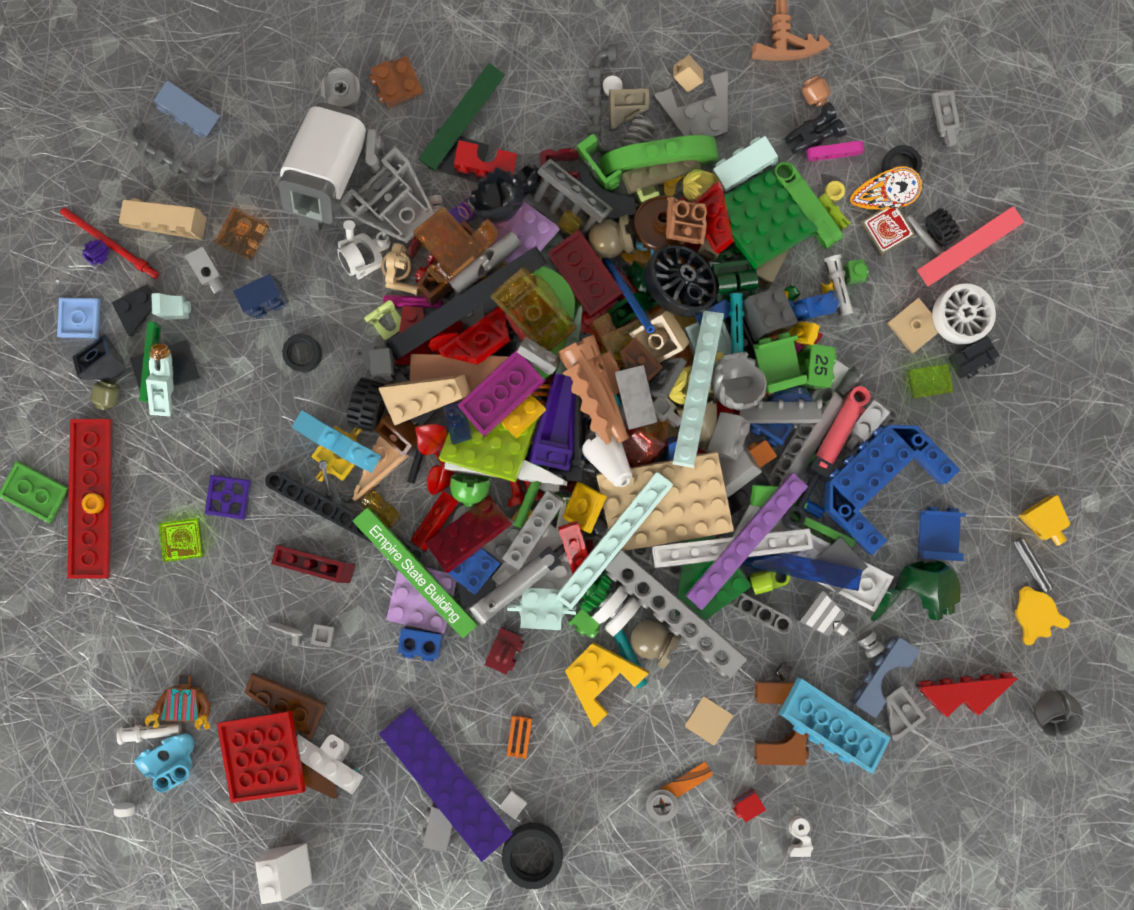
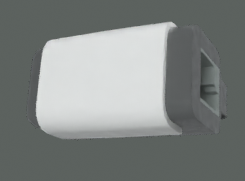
[279,103,366,231]

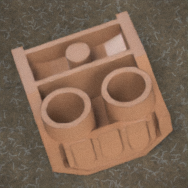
[666,197,707,245]

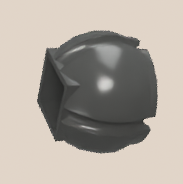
[1034,690,1084,737]

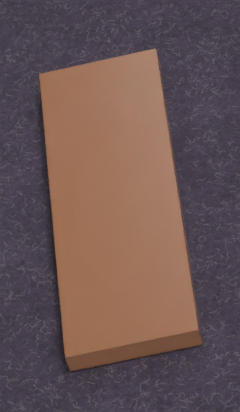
[410,354,508,397]

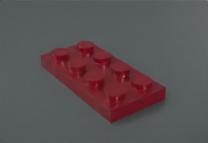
[547,230,624,318]
[425,495,512,573]

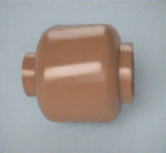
[801,75,831,107]

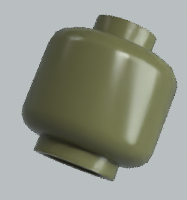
[90,380,120,410]

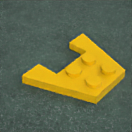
[565,642,650,727]

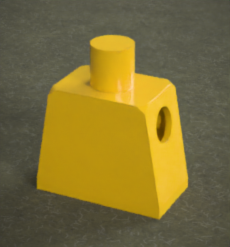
[1018,495,1070,546]

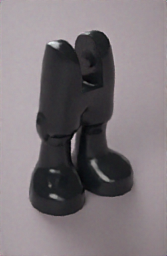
[784,102,847,154]

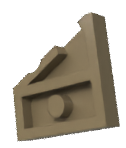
[609,88,649,129]

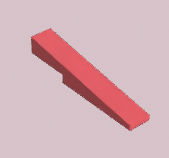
[917,206,1024,286]

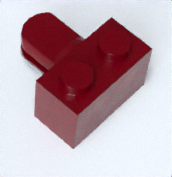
[484,626,525,674]

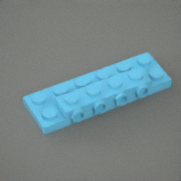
[778,677,891,774]

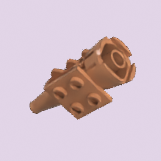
[557,335,629,445]

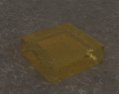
[557,209,583,235]

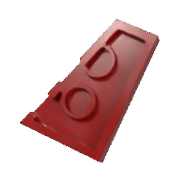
[693,181,734,254]
[395,306,432,366]

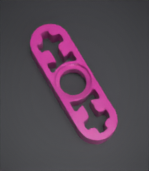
[806,141,865,162]

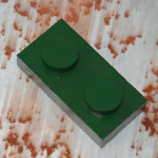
[627,260,647,292]

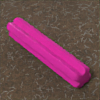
[383,295,442,308]

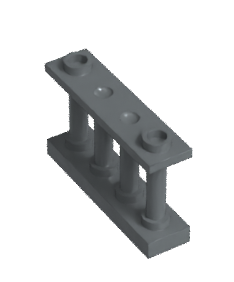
[523,159,613,241]

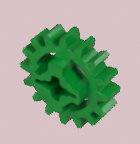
[579,571,612,613]

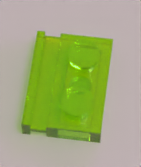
[908,364,954,399]

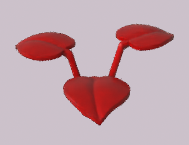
[415,424,455,495]

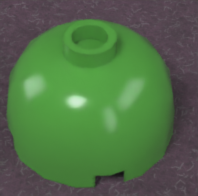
[450,473,490,507]

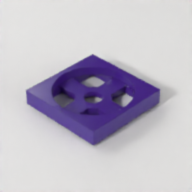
[204,475,251,520]

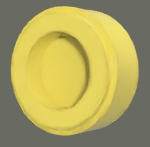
[824,181,845,202]

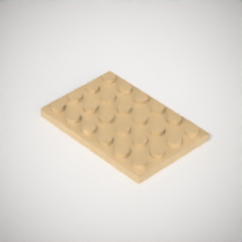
[597,451,734,552]

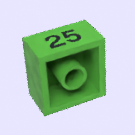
[797,344,837,390]

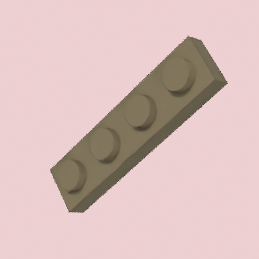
[621,160,701,194]

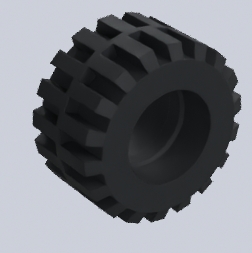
[347,377,386,432]

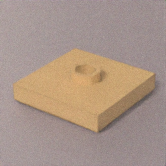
[887,298,938,353]

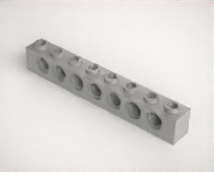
[606,549,747,678]

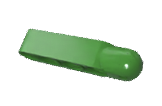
[774,162,843,249]

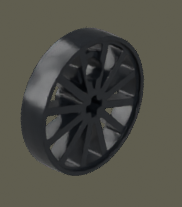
[644,244,718,317]

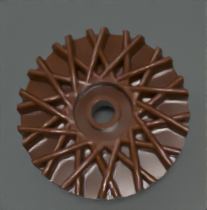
[633,195,686,251]

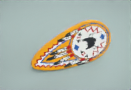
[850,166,922,209]

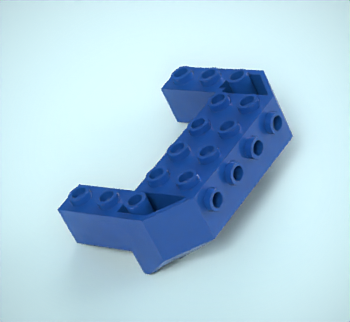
[824,425,960,555]

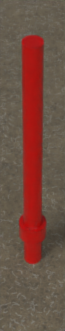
[60,207,160,279]

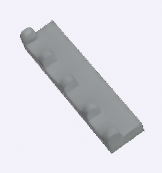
[739,399,822,423]

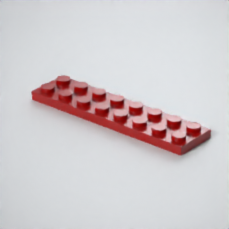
[67,419,113,579]

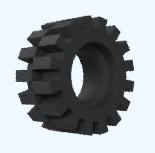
[925,208,961,247]

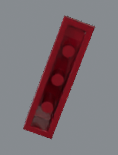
[271,545,355,583]

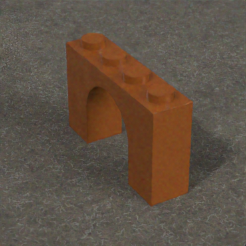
[754,680,809,766]

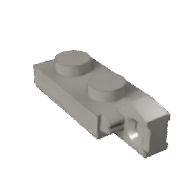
[931,90,960,148]
[846,398,892,450]

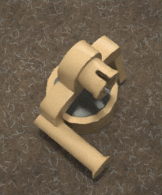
[381,243,419,296]

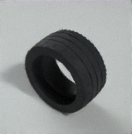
[502,822,563,889]

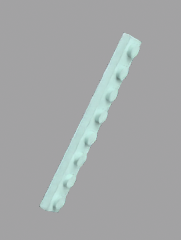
[673,311,724,468]
[555,471,673,609]

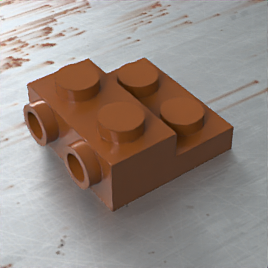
[369,55,424,109]

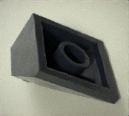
[72,334,126,380]

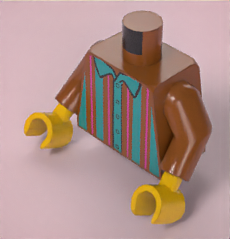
[145,674,211,730]

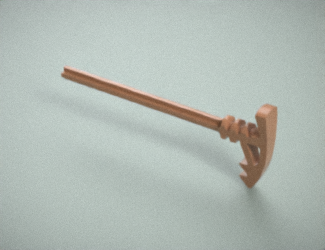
[752,0,830,61]

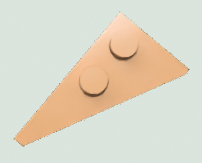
[352,435,409,502]

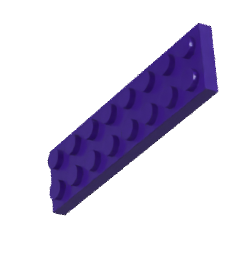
[379,707,513,862]

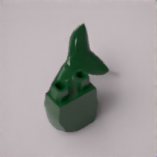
[871,561,961,621]

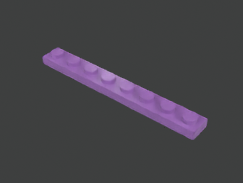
[685,473,808,610]

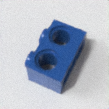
[398,627,443,661]

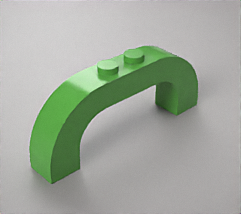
[599,135,719,179]
[529,267,575,381]

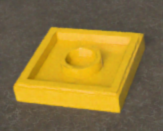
[562,481,607,533]

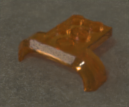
[413,206,498,283]

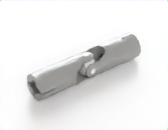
[448,231,522,295]

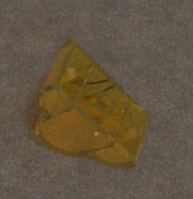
[490,267,576,351]

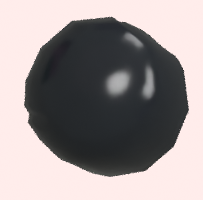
[516,165,542,193]

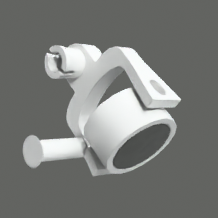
[337,220,391,280]

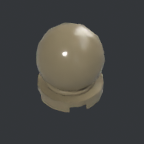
[588,214,636,259]
[631,619,682,669]

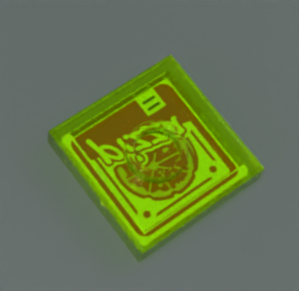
[158,518,204,563]

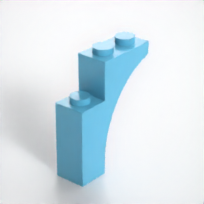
[292,410,382,473]

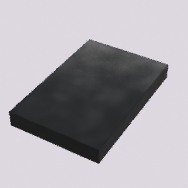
[130,340,200,390]

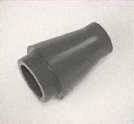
[836,366,865,396]

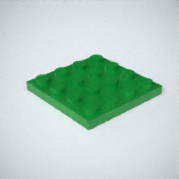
[724,169,818,269]

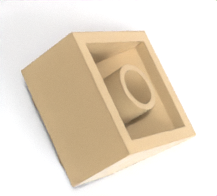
[629,310,690,363]

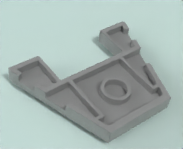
[654,71,728,138]

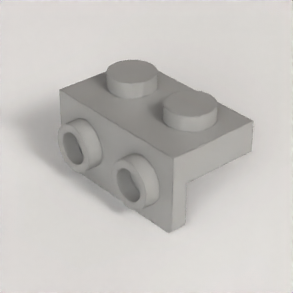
[517,336,560,375]

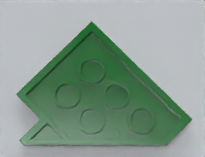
[675,535,752,621]

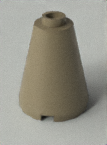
[676,393,718,452]

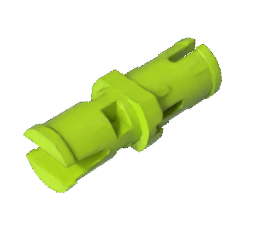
[818,193,851,231]

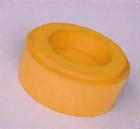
[82,493,104,513]

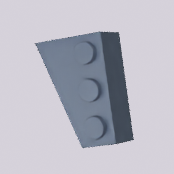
[154,80,220,138]

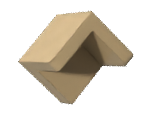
[673,55,704,92]

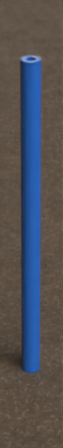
[602,259,655,333]

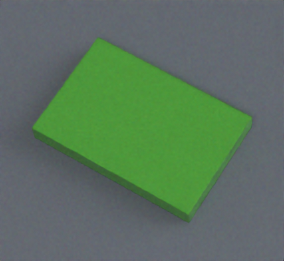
[0,461,69,523]

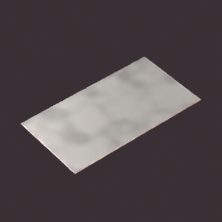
[615,365,657,429]

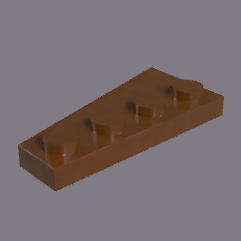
[244,672,327,741]

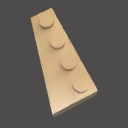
[119,198,207,240]
[378,374,472,425]

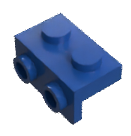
[749,423,794,447]

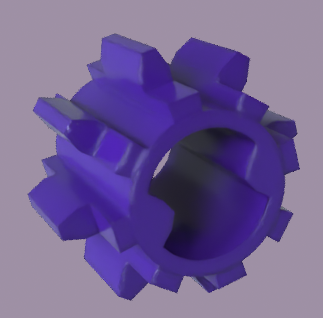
[82,239,110,265]

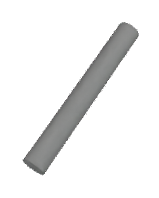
[906,214,944,256]

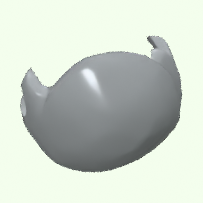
[711,352,767,410]

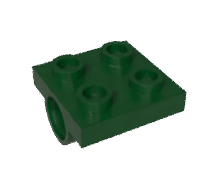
[711,260,758,304]

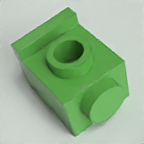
[843,259,869,285]
[568,608,600,638]

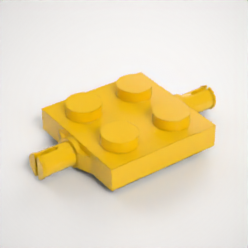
[311,425,363,482]

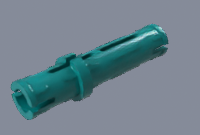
[728,293,745,354]
[613,628,648,689]

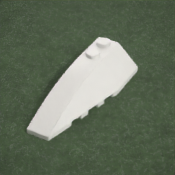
[444,460,567,486]

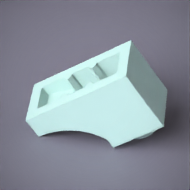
[152,293,191,320]

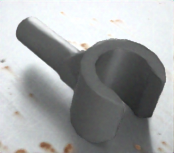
[616,255,631,277]

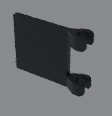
[428,129,489,183]

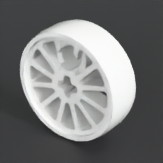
[932,284,996,345]

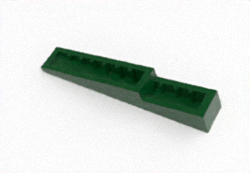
[418,62,505,171]

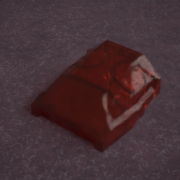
[622,426,665,468]

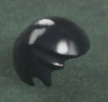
[468,167,524,224]

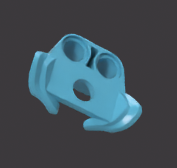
[134,734,194,792]

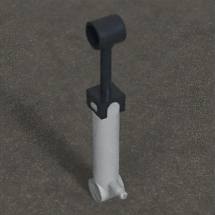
[469,514,608,625]

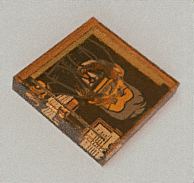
[215,208,269,261]

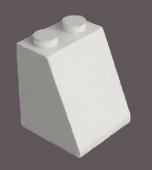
[255,843,313,904]

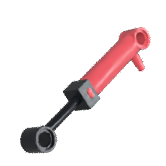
[781,386,870,529]

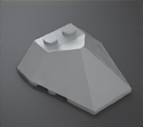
[340,147,436,243]

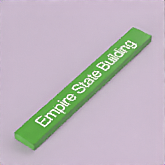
[353,507,478,638]

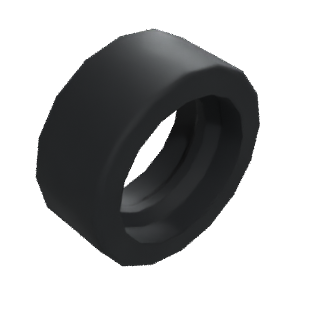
[881,145,922,174]
[282,334,322,373]

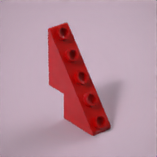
[916,672,1018,717]

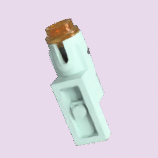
[146,344,174,416]

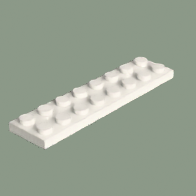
[732,503,894,612]

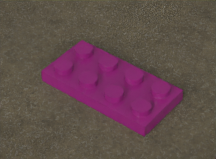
[458,349,546,436]

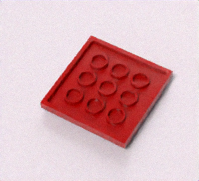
[217,710,306,803]

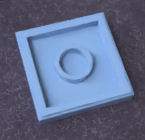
[57,297,101,339]

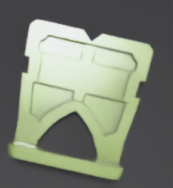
[364,300,401,340]

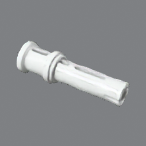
[824,254,853,316]
[117,722,182,745]

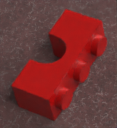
[454,140,517,178]

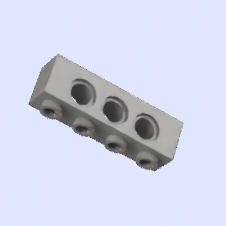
[502,490,566,570]

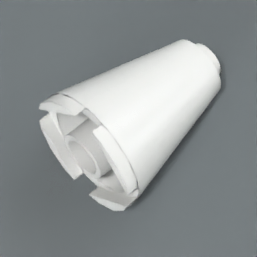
[582,433,632,487]

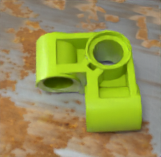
[750,567,790,595]

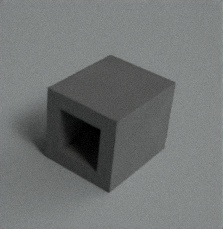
[368,345,395,377]

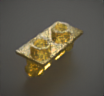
[360,489,401,528]

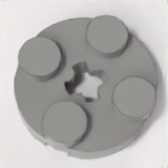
[321,68,361,109]

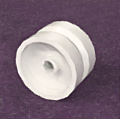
[592,584,641,636]

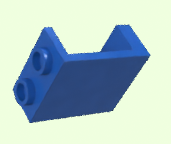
[918,507,966,561]

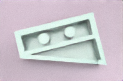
[713,136,778,192]

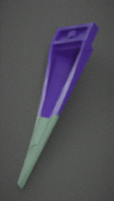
[528,306,582,471]

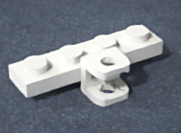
[297,734,364,795]

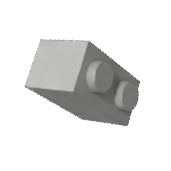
[708,412,750,461]
[421,803,453,852]

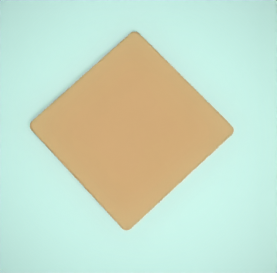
[685,697,733,745]

